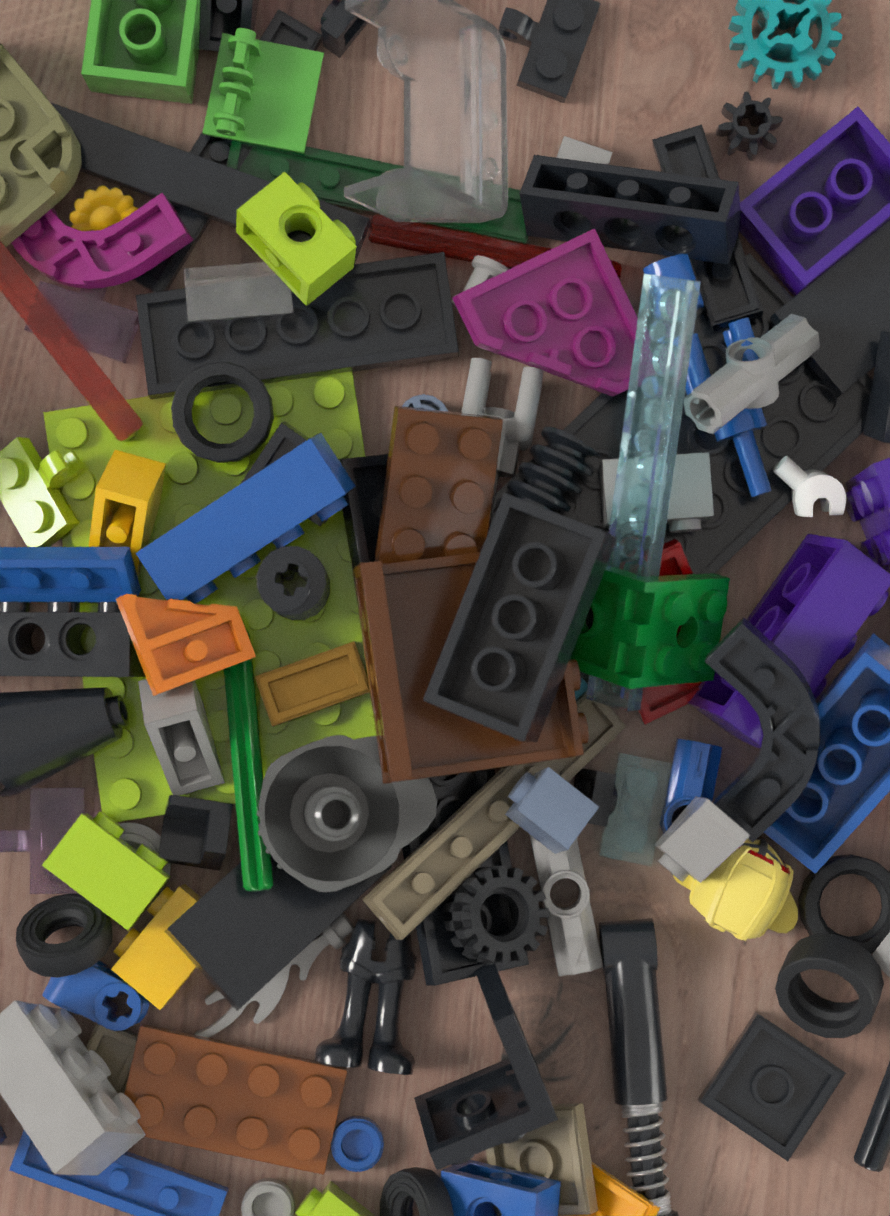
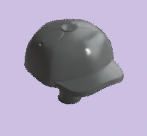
[256,735,437,893]

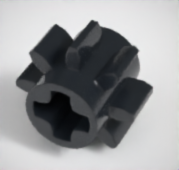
[716,91,783,161]

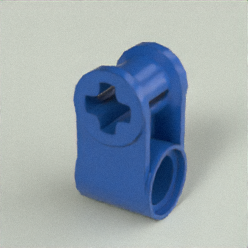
[42,960,150,1031]

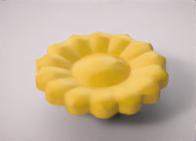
[69,185,138,231]

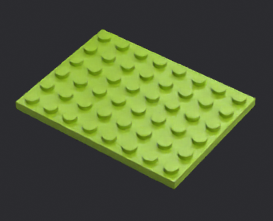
[43,371,376,822]

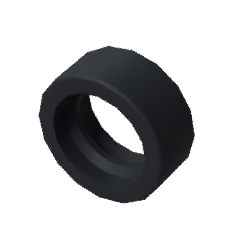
[171,362,274,463]
[798,854,890,954]
[775,934,884,1038]

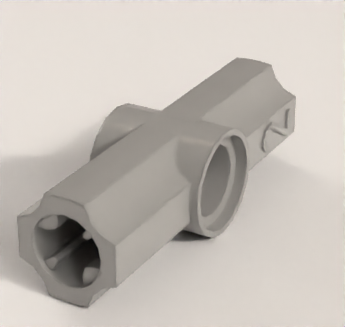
[684,314,820,434]
[529,834,604,976]

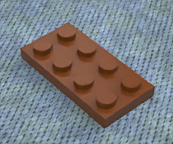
[125,1023,347,1175]

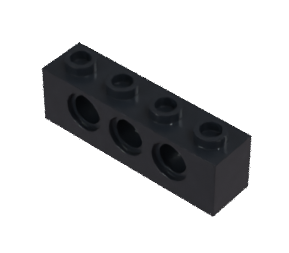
[519,155,741,265]
[0,602,146,677]

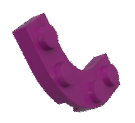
[11,193,193,289]

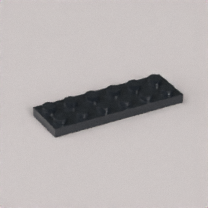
[136,252,459,399]

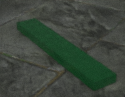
[227,140,528,247]

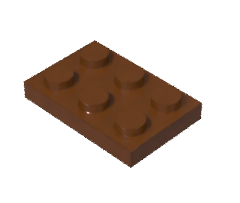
[375,406,503,564]

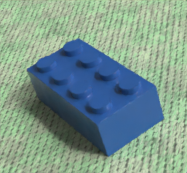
[764,633,890,874]

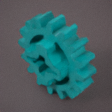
[728,0,843,89]

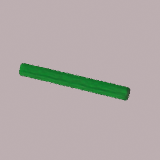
[223,629,273,892]

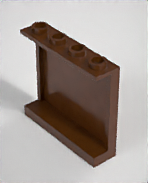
[353,552,589,784]

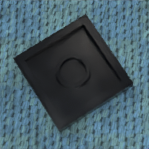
[698,1012,846,1161]

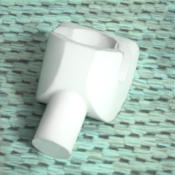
[773,456,846,517]

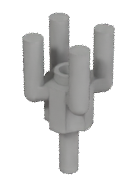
[461,358,544,532]

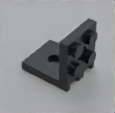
[414,963,558,1170]

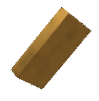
[255,641,370,727]

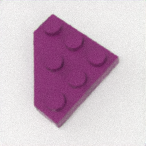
[452,228,664,397]

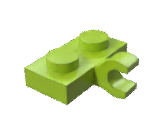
[0,437,84,547]

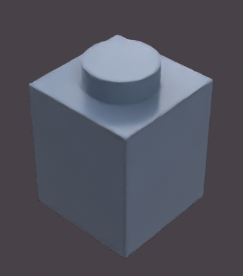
[505,767,599,854]

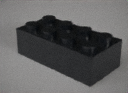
[423,493,617,742]

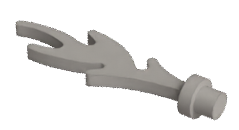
[194,913,354,1038]

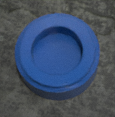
[331,1116,384,1172]

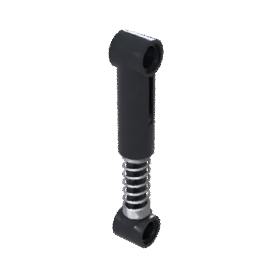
[599,918,679,1216]

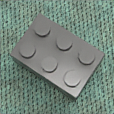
[0,1000,146,1176]

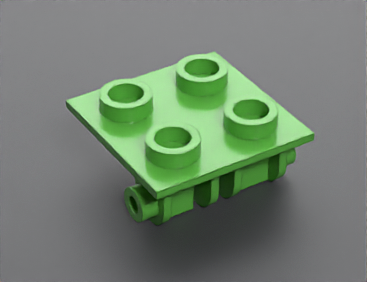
[202,28,324,154]

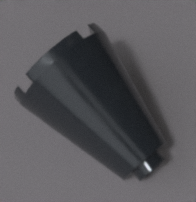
[0,687,129,797]

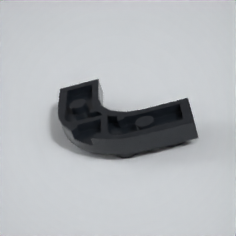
[705,617,820,843]

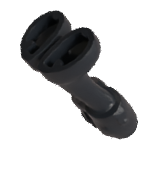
[315,918,417,1075]

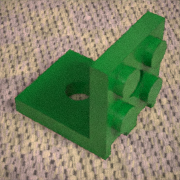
[570,565,730,689]

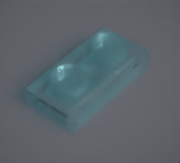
[599,753,671,866]

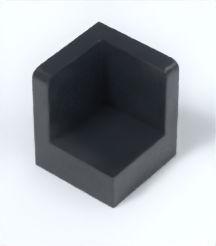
[158,795,233,871]

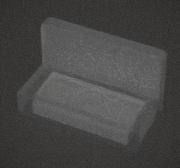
[183,262,294,322]

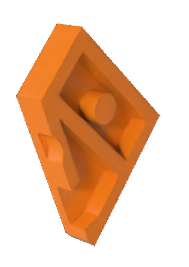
[116,594,256,696]

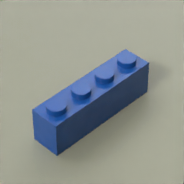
[136,433,356,604]

